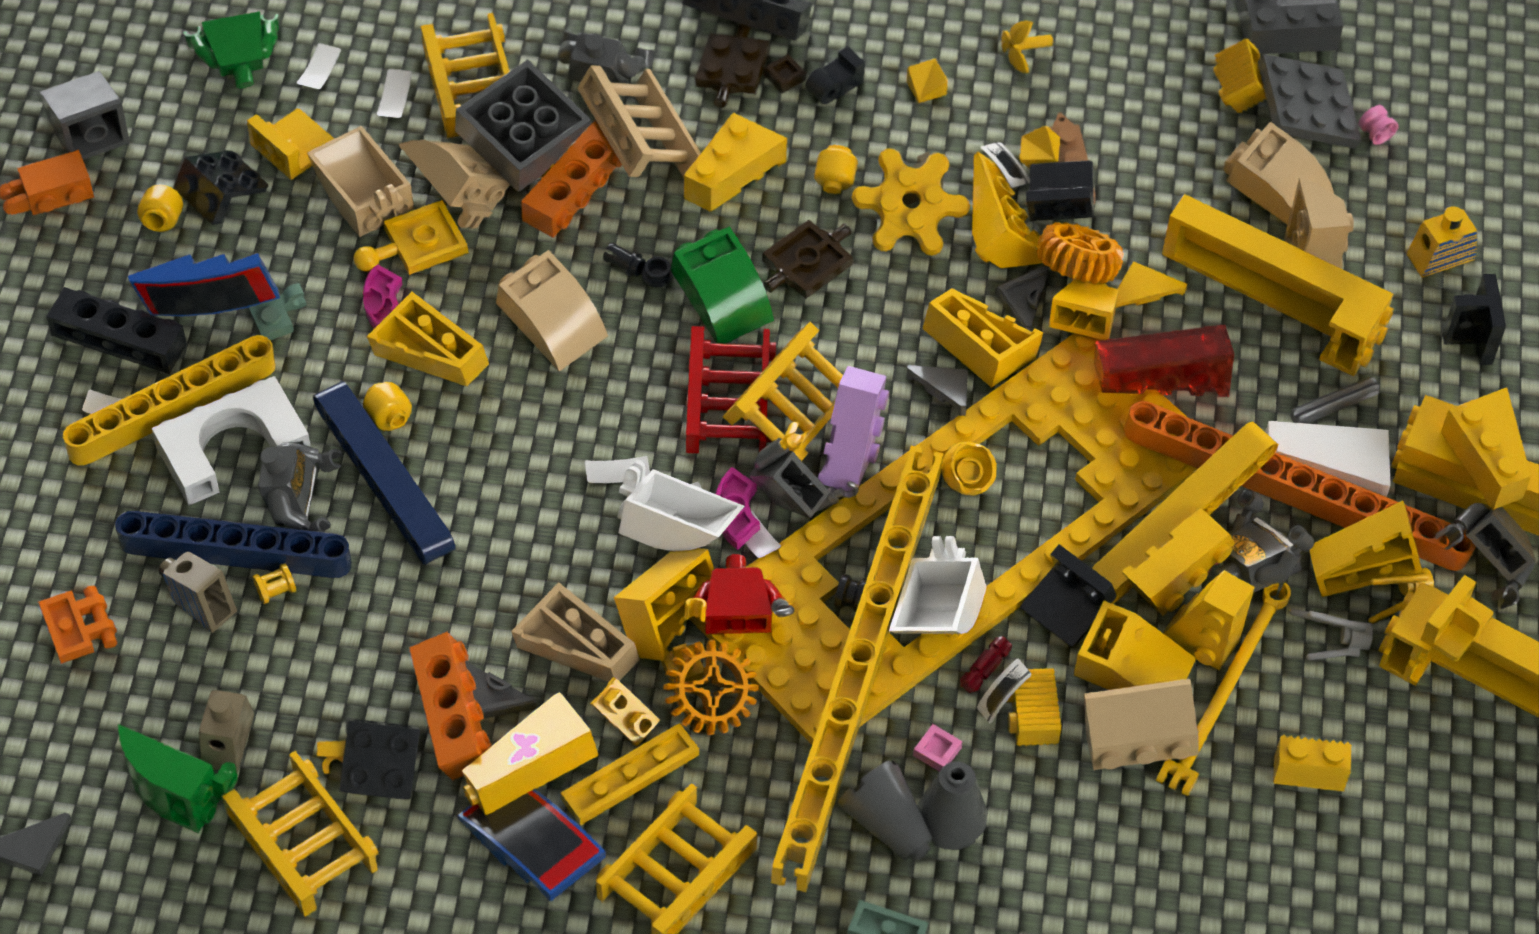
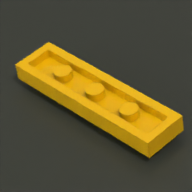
[560,723,699,826]

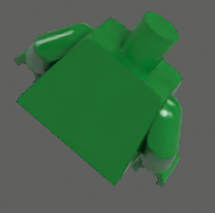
[183,11,279,89]

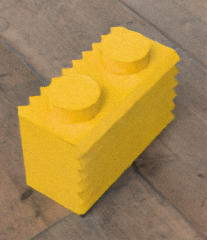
[1214,38,1266,113]
[1006,668,1061,746]
[1273,735,1351,792]

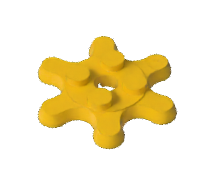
[852,148,970,256]

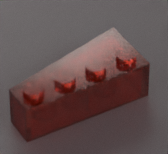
[1094,324,1234,397]

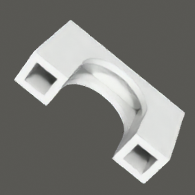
[152,376,311,506]

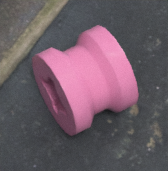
[1358,105,1398,145]

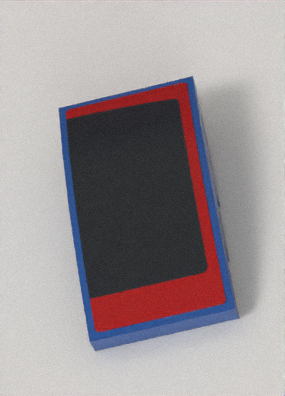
[128,253,280,316]
[458,789,606,902]

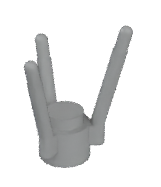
[1289,608,1373,661]

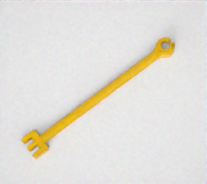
[1156,582,1291,796]

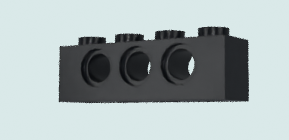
[682,0,813,41]
[46,287,187,374]

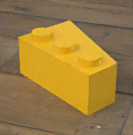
[684,113,787,212]
[922,288,1044,388]
[367,292,489,387]
[1441,387,1531,510]
[1309,500,1423,597]
[1122,507,1235,616]
[614,548,714,661]
[1163,570,1255,671]

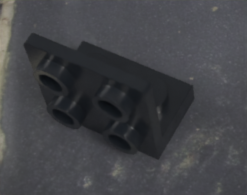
[1026,160,1094,221]
[1021,544,1117,648]
[339,718,420,800]

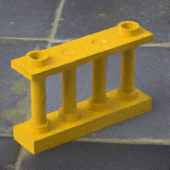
[421,13,510,138]
[722,322,843,461]
[222,751,378,917]
[596,783,757,934]

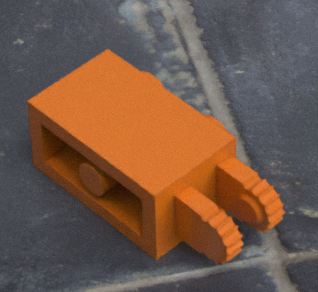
[0,150,94,216]

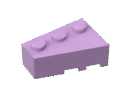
[818,366,889,491]

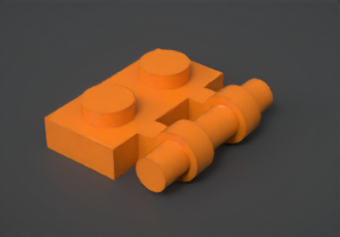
[38,586,118,664]

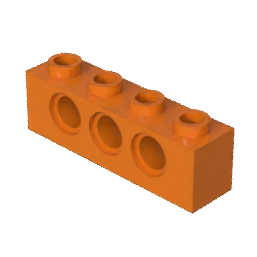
[521,120,622,238]
[409,632,491,780]

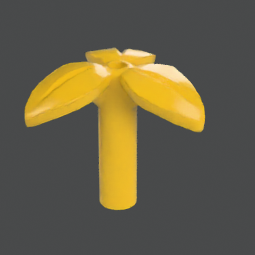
[1001,21,1053,73]

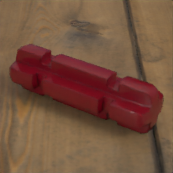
[960,636,1012,693]

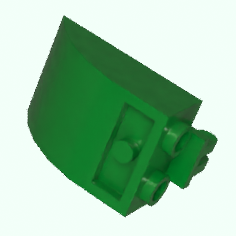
[670,226,774,344]
[118,724,238,833]

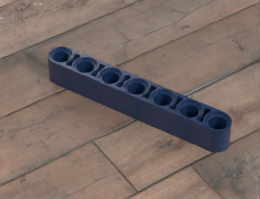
[313,381,456,565]
[115,511,352,578]

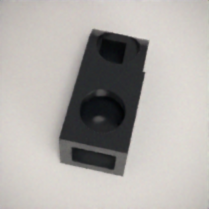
[805,46,865,104]

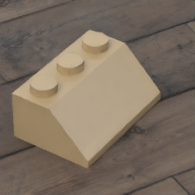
[1284,177,1354,269]
[1084,679,1198,770]

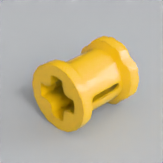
[252,563,297,604]

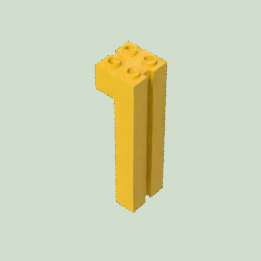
[1162,194,1394,377]
[1391,395,1539,536]
[1378,581,1539,718]

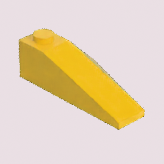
[972,152,1042,269]

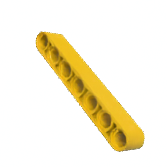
[63,335,276,466]
[1092,421,1278,604]

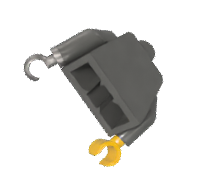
[750,422,859,518]

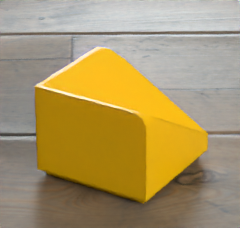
[906,58,948,103]
[1019,126,1060,169]

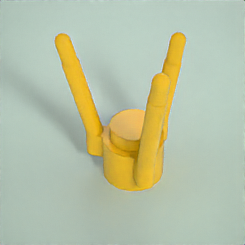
[1368,567,1434,624]

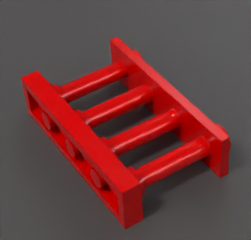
[686,326,776,454]

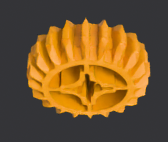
[1037,222,1124,284]
[663,640,759,735]

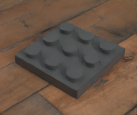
[1258,54,1362,148]

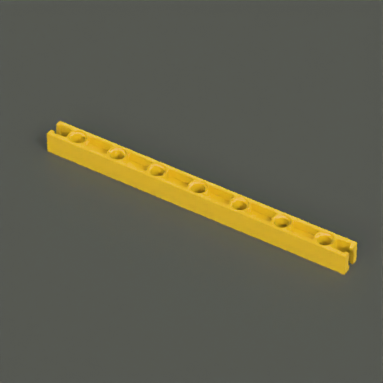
[771,445,944,893]

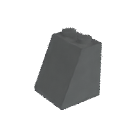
[40,71,130,160]

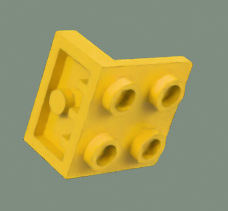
[247,108,334,180]

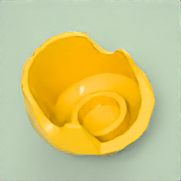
[941,442,997,496]

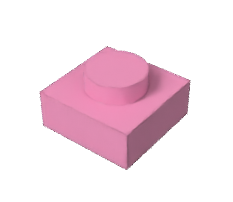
[913,724,963,772]

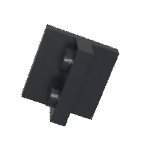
[1442,274,1506,365]

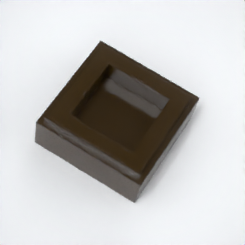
[763,54,807,93]

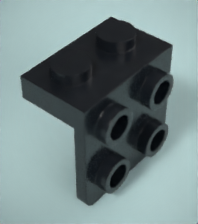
[173,150,268,225]

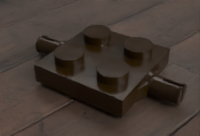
[695,23,770,108]
[762,220,853,299]

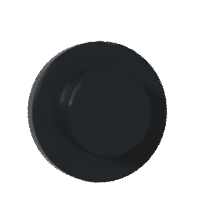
[642,257,674,288]

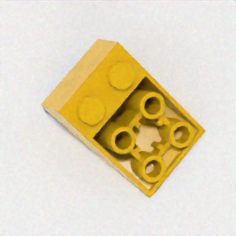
[1074,601,1196,690]

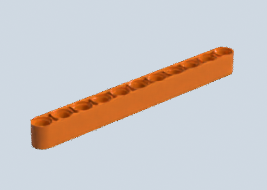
[1124,401,1476,571]

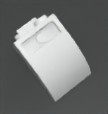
[617,460,744,551]
[889,536,987,634]

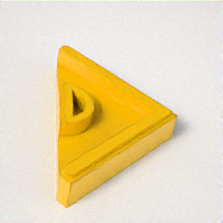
[1116,261,1187,308]

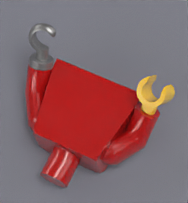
[684,554,794,634]

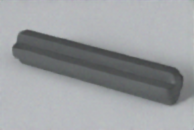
[1290,377,1380,424]

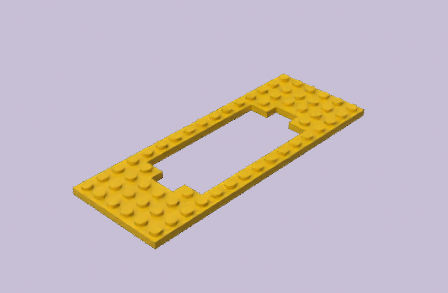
[689,333,1208,745]

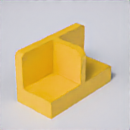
[1421,575,1494,661]

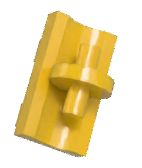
[590,677,660,747]

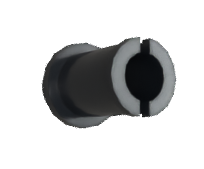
[603,242,646,277]

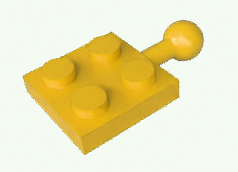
[354,200,468,275]

